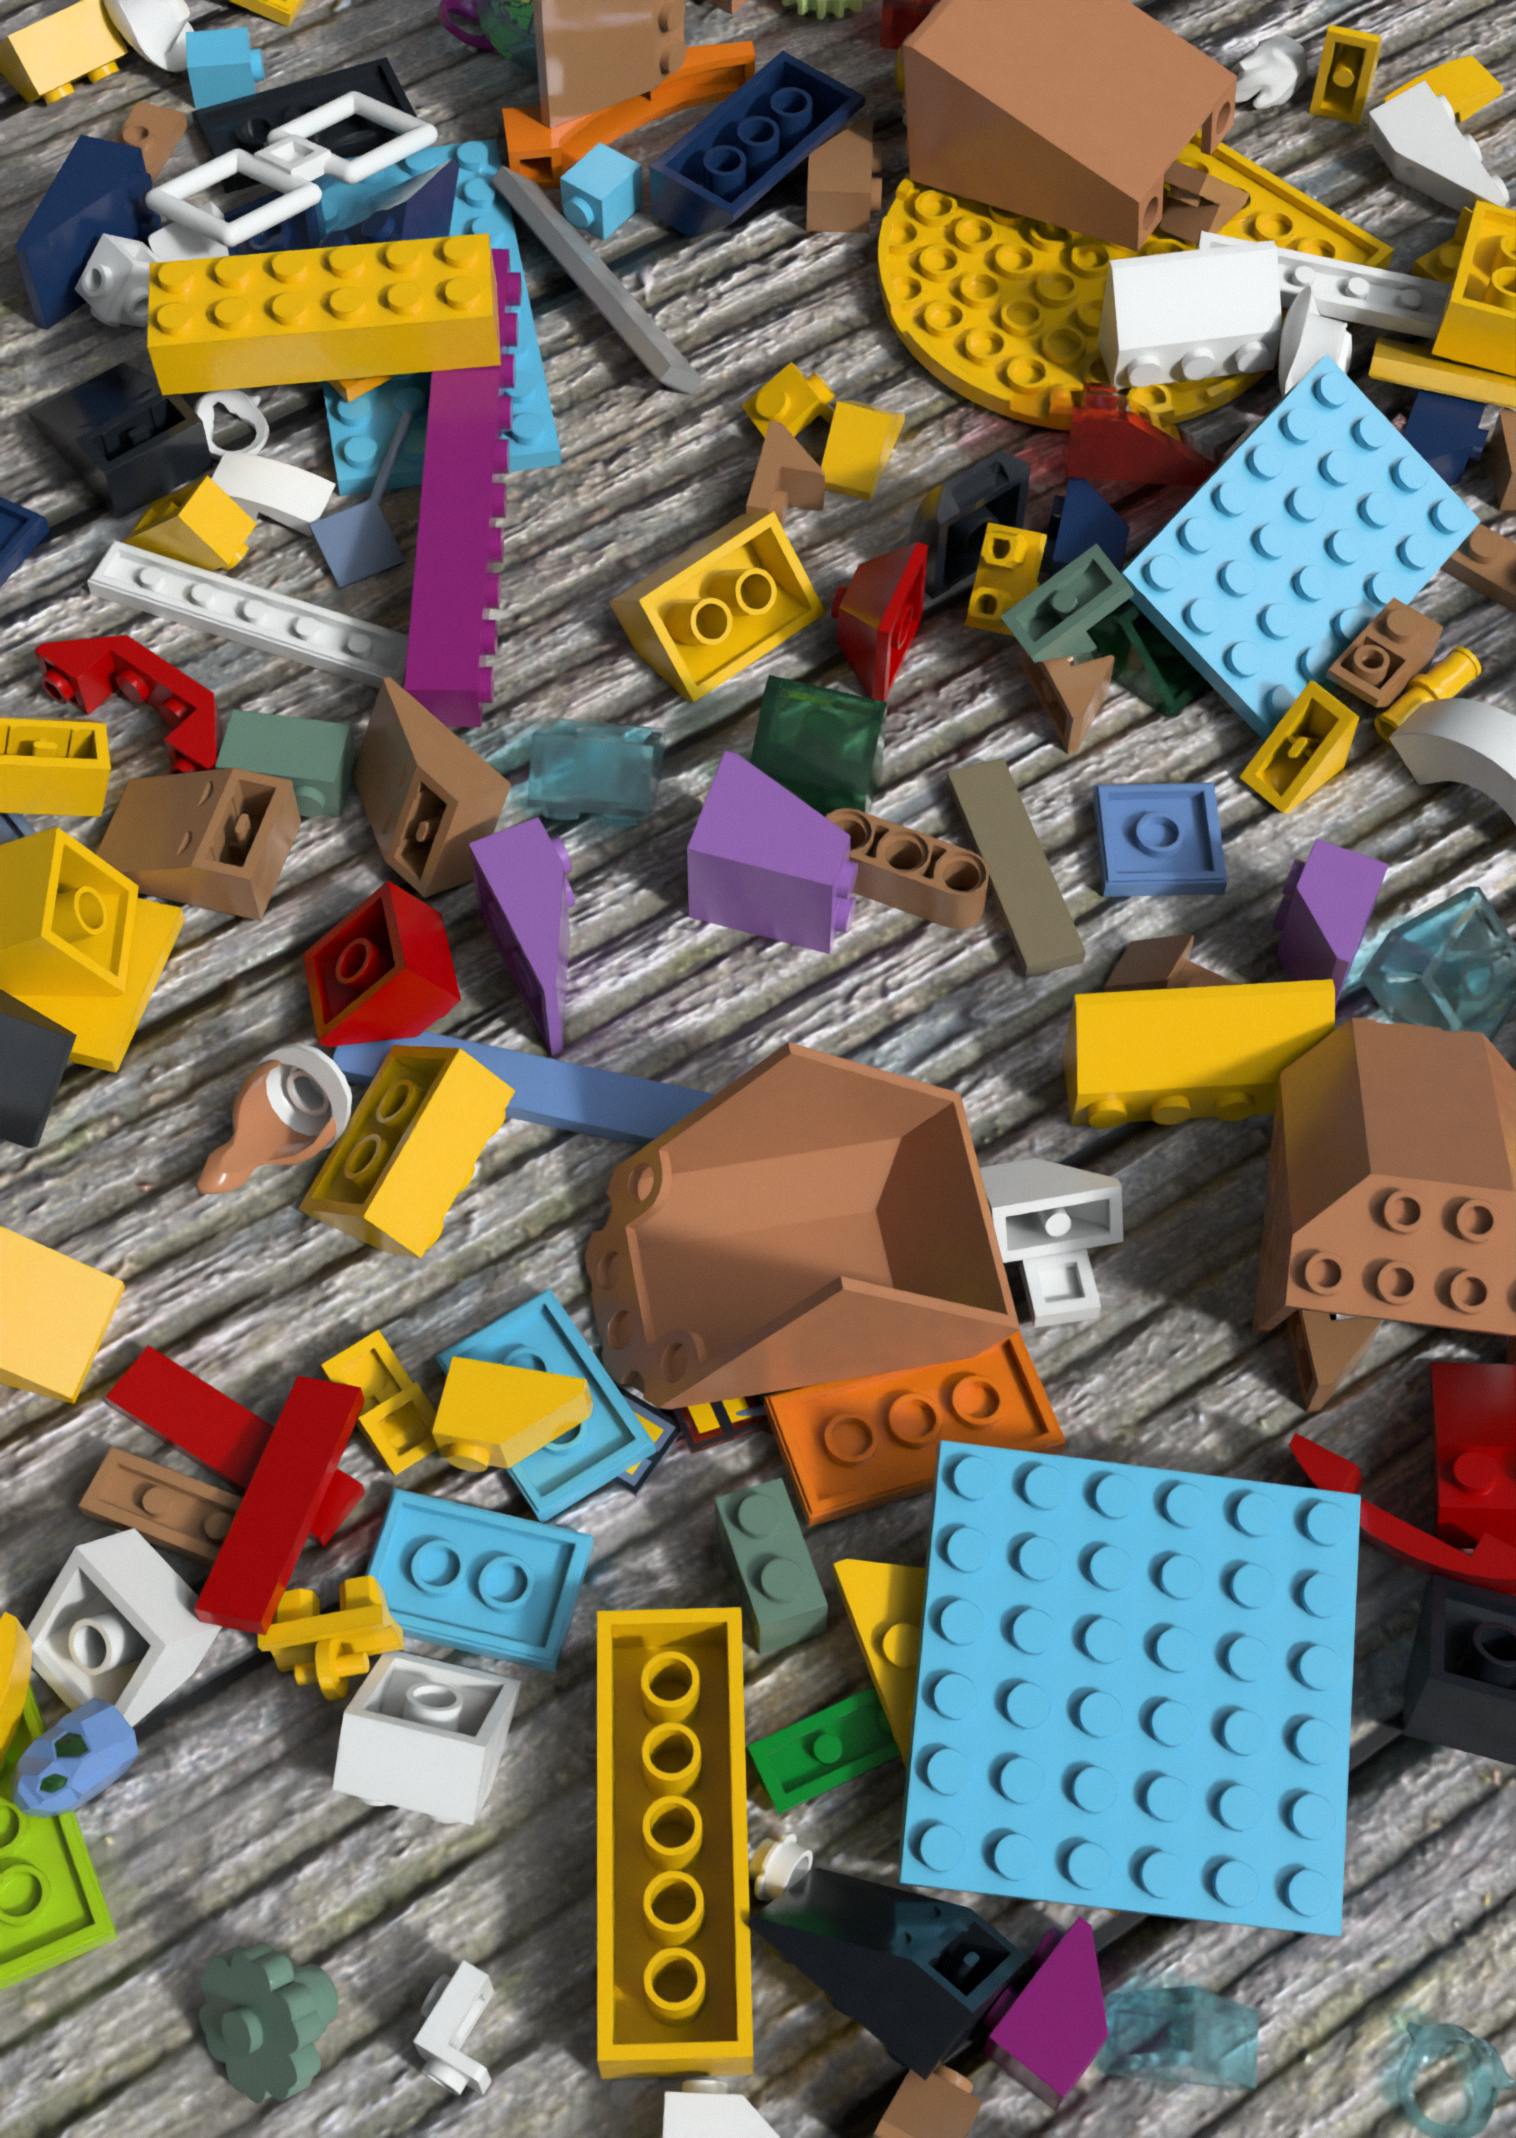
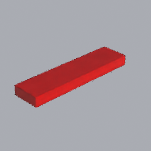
[105,1345,365,1547]
[194,1375,365,1635]

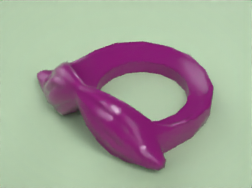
[437,0,510,52]

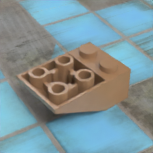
[352,677,511,898]
[96,768,301,921]

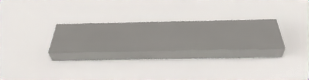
[492,165,703,394]

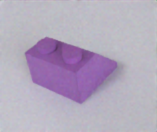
[1272,838,1389,1007]

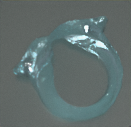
[1396,2022,1516,2138]

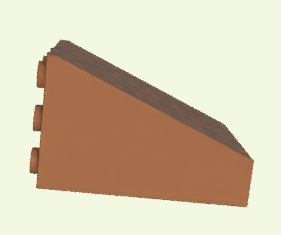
[900,0,1237,251]

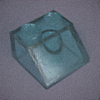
[527,717,667,826]

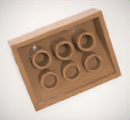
[532,0,687,129]

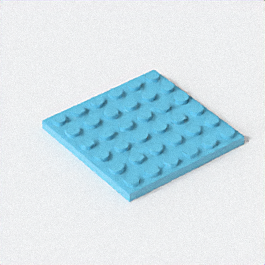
[896,1440,1361,1937]

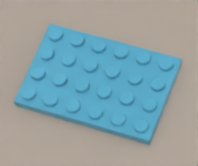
[1119,354,1481,742]

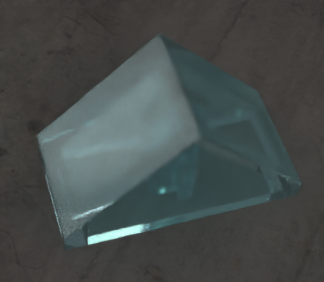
[1103,1986,1258,2092]

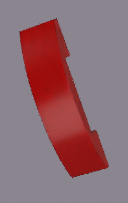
[1288,1433,1516,1594]

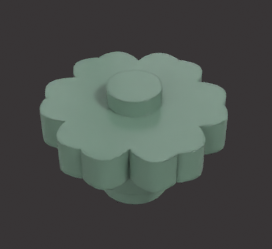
[199,1941,338,2104]

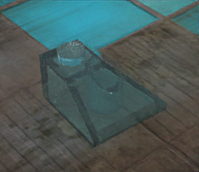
[1360,887,1516,1043]

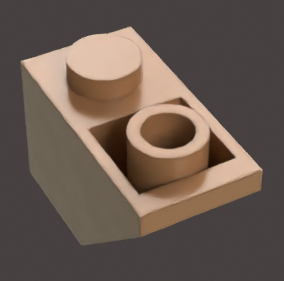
[806,118,883,233]
[1326,597,1443,707]

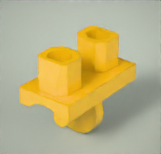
[965,522,1047,637]
[258,1575,404,1701]

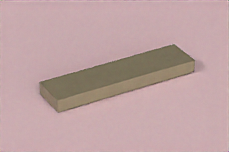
[946,758,1086,978]

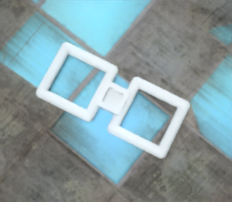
[145,91,438,247]

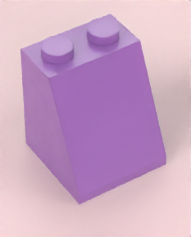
[687,750,858,954]

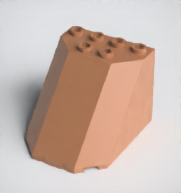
[1252,1017,1516,1364]
[584,1042,1020,1410]

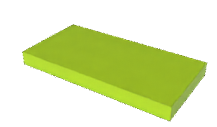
[0,1681,119,1991]

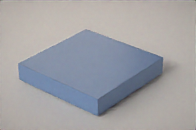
[1092,782,1227,897]

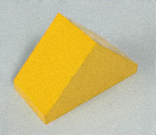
[821,400,905,501]
[1239,680,1359,814]

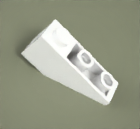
[1369,80,1509,213]

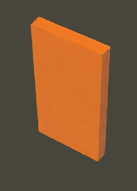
[763,1330,1066,1527]

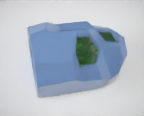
[11,1698,139,1818]

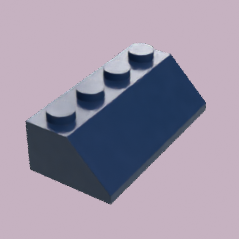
[649,51,865,238]

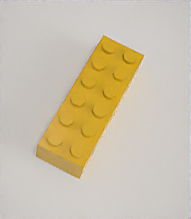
[147,233,501,396]
[597,1607,754,2079]

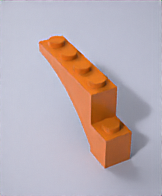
[502,41,755,190]

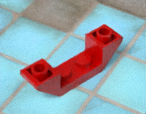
[34,635,223,775]

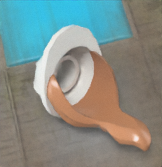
[196,1043,352,1194]

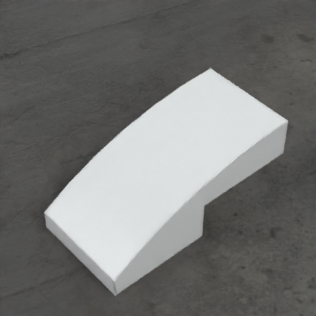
[211,451,336,538]

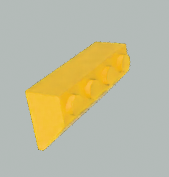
[1062,979,1335,1129]

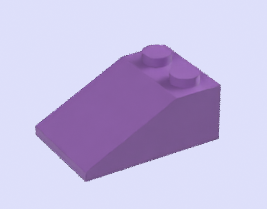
[469,817,575,1056]

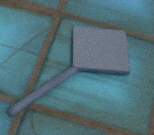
[309,411,413,590]

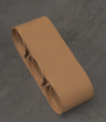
[826,808,989,929]

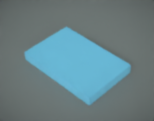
[435,1287,657,1523]
[365,1488,594,1674]

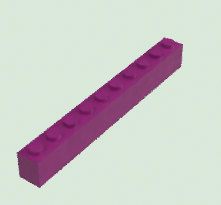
[404,249,522,727]

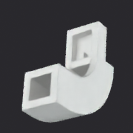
[1389,698,1516,825]

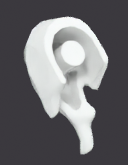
[1231,35,1308,110]

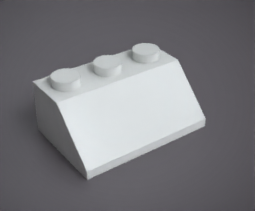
[1097,240,1282,390]

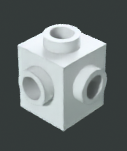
[75,233,162,328]

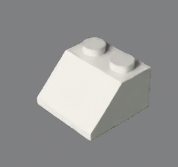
[26,1528,222,1727]
[332,1651,522,1825]

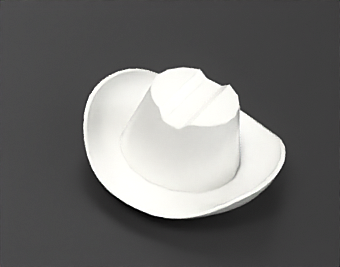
[103,0,194,72]
[1278,285,1352,398]

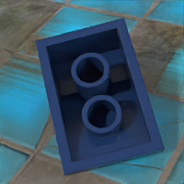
[14,135,162,330]
[319,159,459,248]

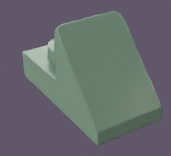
[1000,543,1135,663]

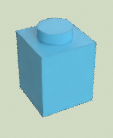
[186,27,265,108]
[560,142,643,241]

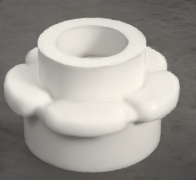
[749,1832,813,1902]

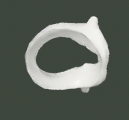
[192,389,270,461]

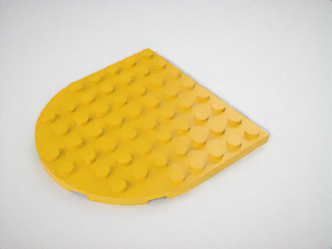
[877,129,1394,434]

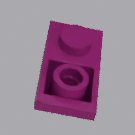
[983,1916,1109,2112]

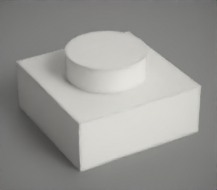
[1019,1248,1101,1328]

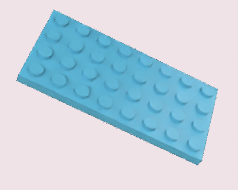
[314,139,561,496]

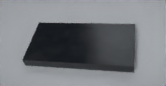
[191,57,418,194]

